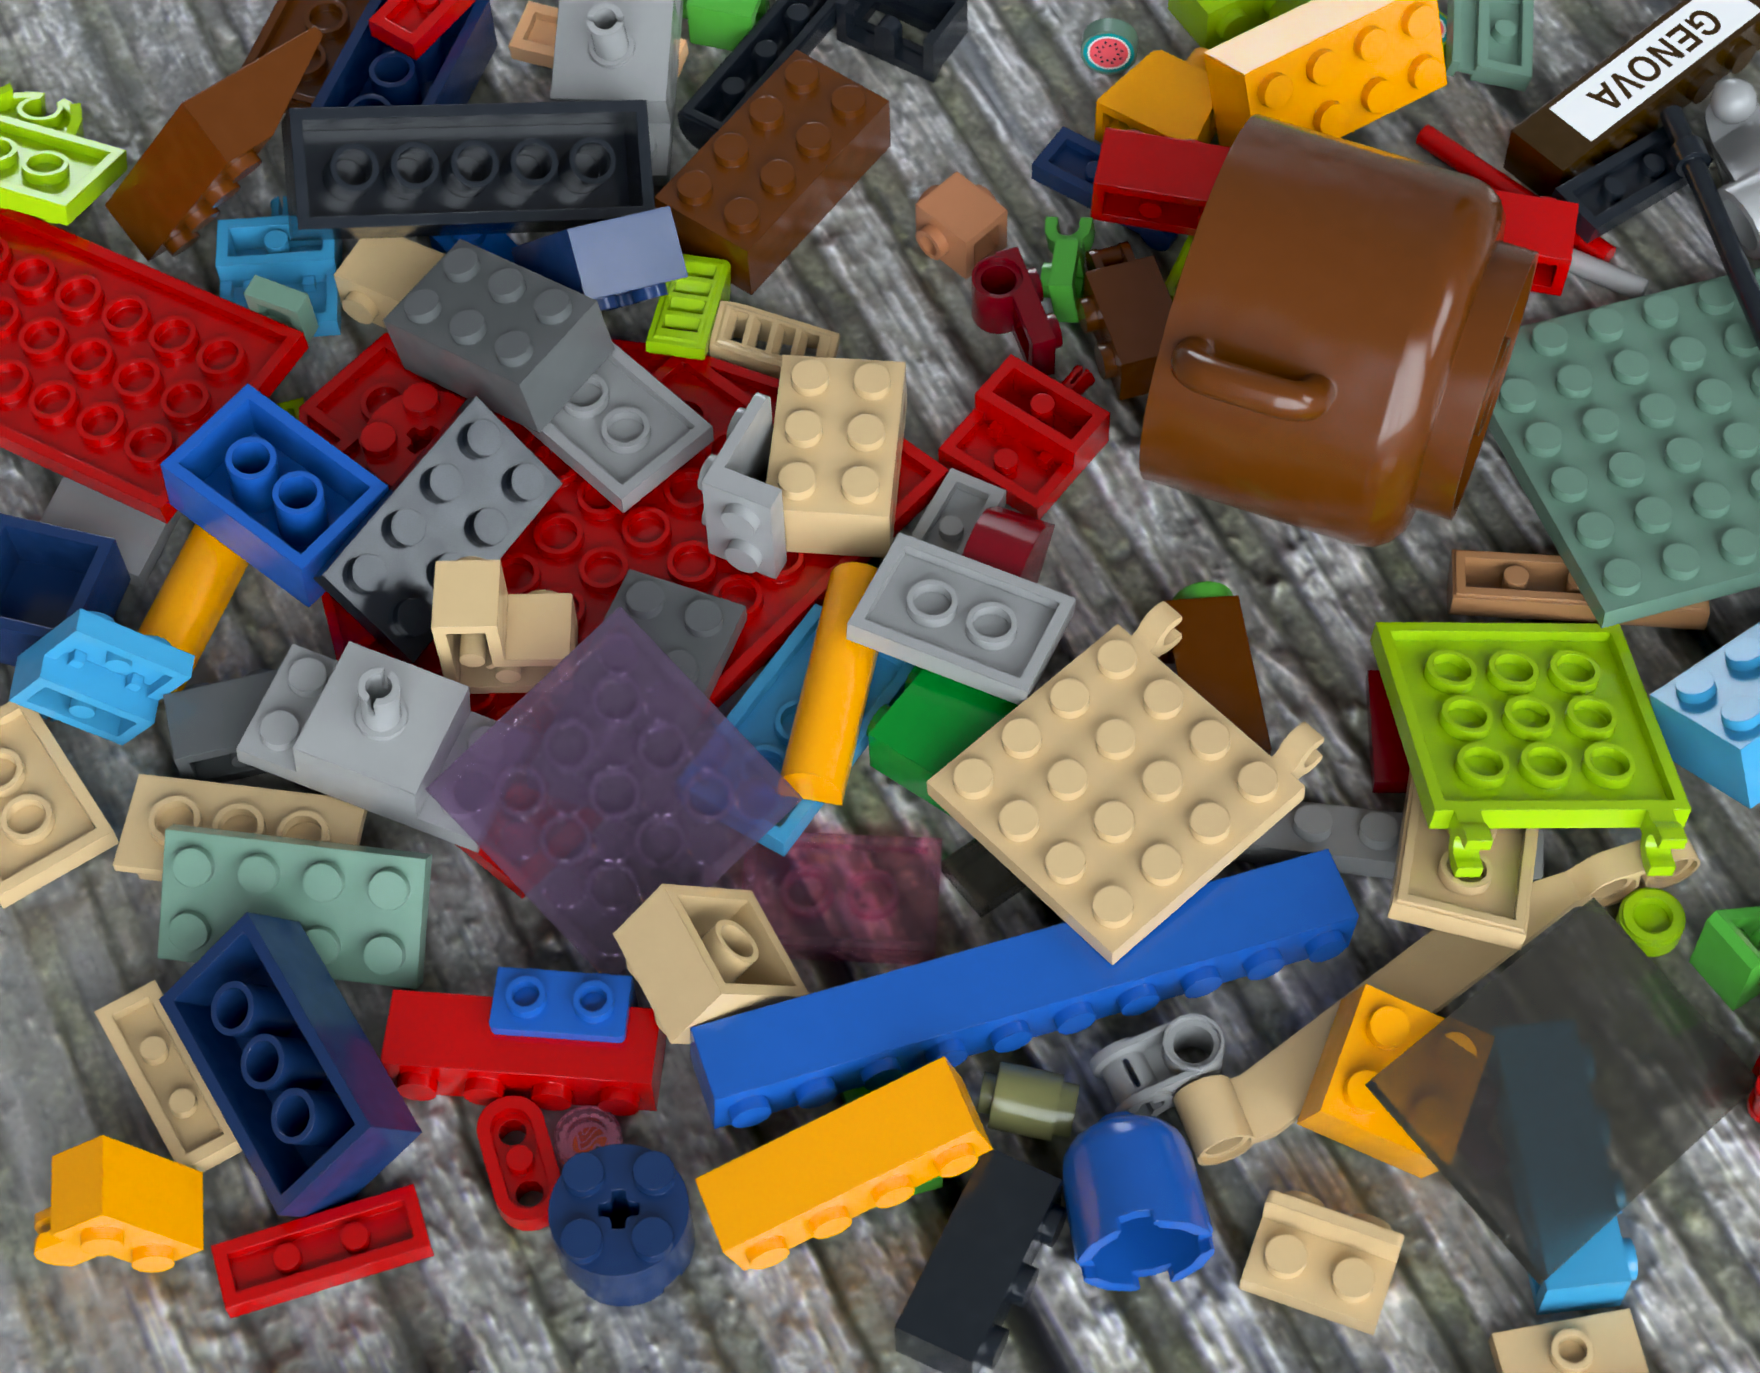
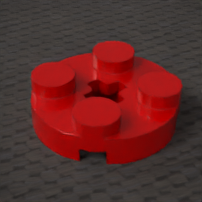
[360,383,465,489]

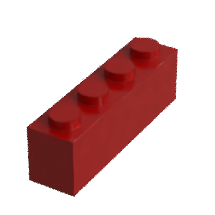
[380,989,667,1116]

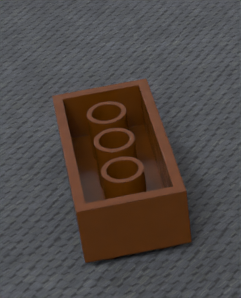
[654,49,891,295]

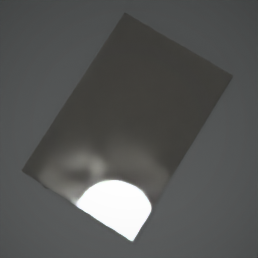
[1365,897,1757,1285]

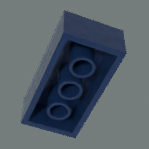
[310,0,498,108]
[159,912,422,1217]

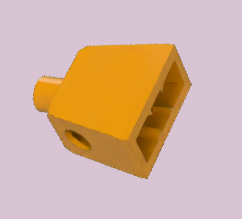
[1094,47,1217,144]

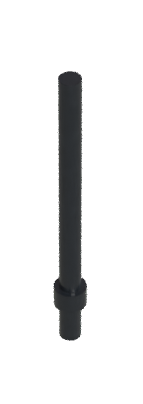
[1660,105,1760,351]

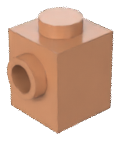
[915,171,1008,280]

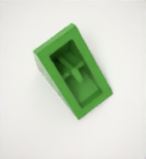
[1689,906,1760,1011]

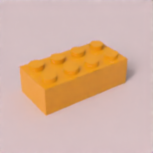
[1204,0,1447,147]

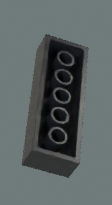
[281,100,655,241]

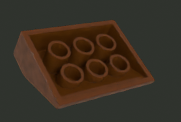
[105,26,323,261]

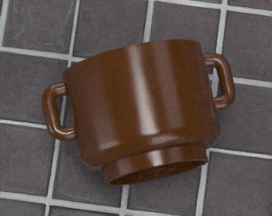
[1139,114,1539,547]

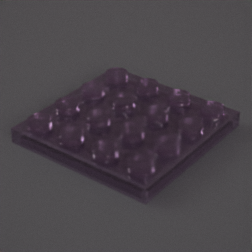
[425,607,803,975]

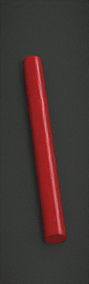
[1416,124,1616,263]

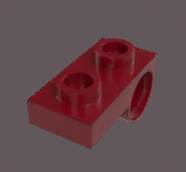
[972,246,1063,375]

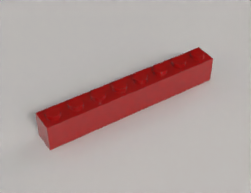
[1090,127,1579,296]

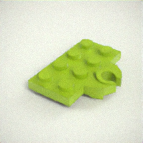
[0,83,128,226]

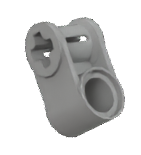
[1089,1013,1225,1117]

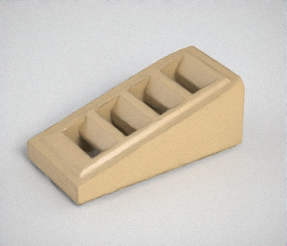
[709,300,840,379]

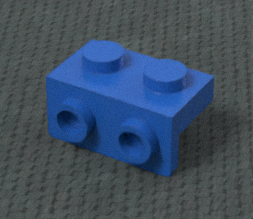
[489,967,638,1043]

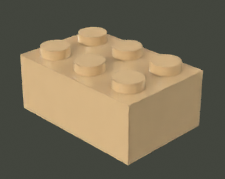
[766,355,907,558]

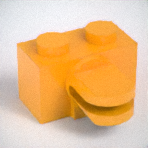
[34,1135,204,1273]

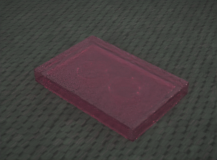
[741,832,942,965]

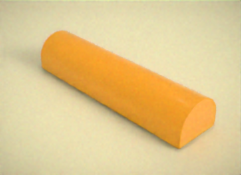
[137,524,249,693]
[778,562,879,806]

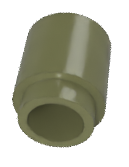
[977,1061,1080,1142]

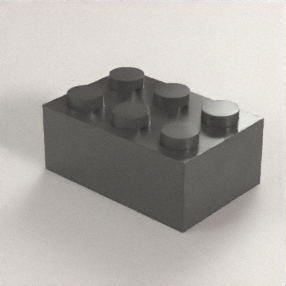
[383,239,615,433]

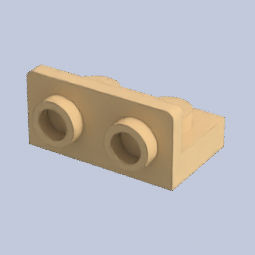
[1239,1190,1405,1336]

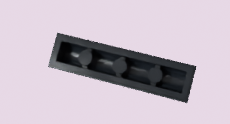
[677,0,836,150]

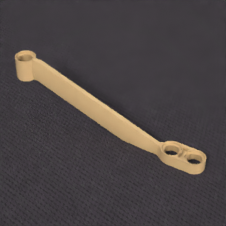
[1173,833,1700,1166]

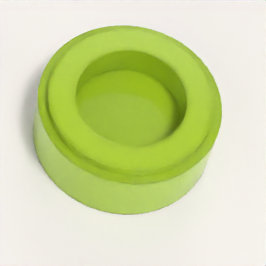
[1615,887,1686,957]

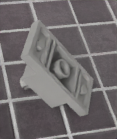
[550,0,684,186]
[236,641,531,853]

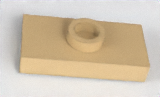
[1488,1308,1649,1373]

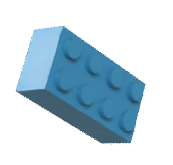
[1650,622,1760,809]

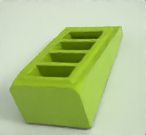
[646,254,731,360]

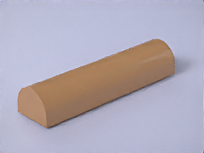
[1447,549,1710,630]

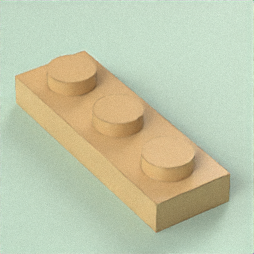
[94,980,242,1173]

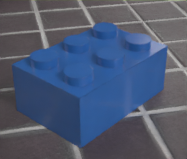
[160,384,389,608]

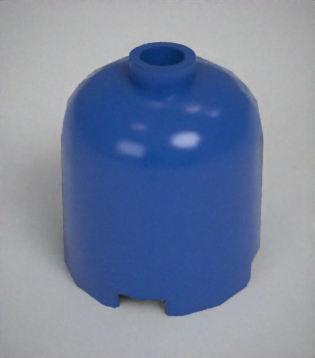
[1062,1111,1215,1292]

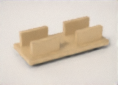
[113,774,368,882]

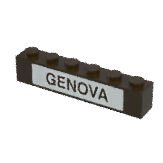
[1503,0,1760,197]

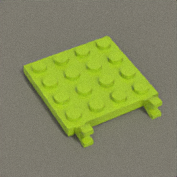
[1370,622,1692,877]

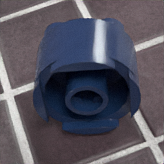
[548,1144,695,1306]

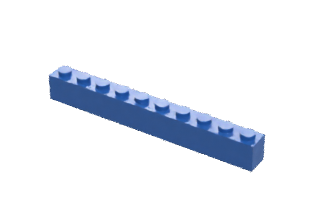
[690,849,1359,1129]

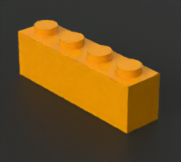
[695,1056,993,1271]

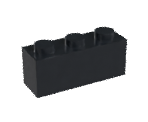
[895,1149,1067,1373]

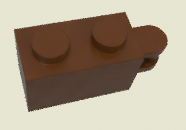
[1076,241,1172,400]

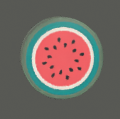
[1080,18,1138,75]

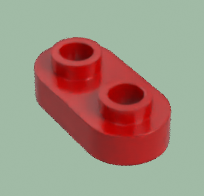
[476,1095,560,1231]

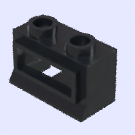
[835,0,968,83]

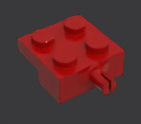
[938,354,1110,520]

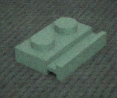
[1445,0,1534,92]

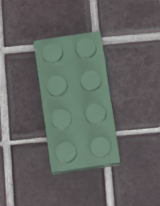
[158,824,432,989]

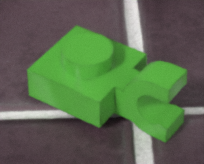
[1041,217,1095,323]

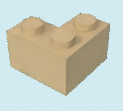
[431,556,578,694]

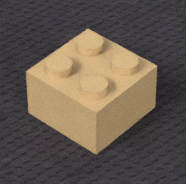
[613,884,809,1044]

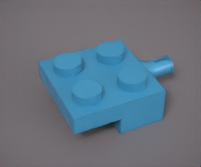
[215,196,343,337]
[9,608,195,746]

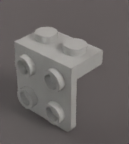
[698,392,787,579]

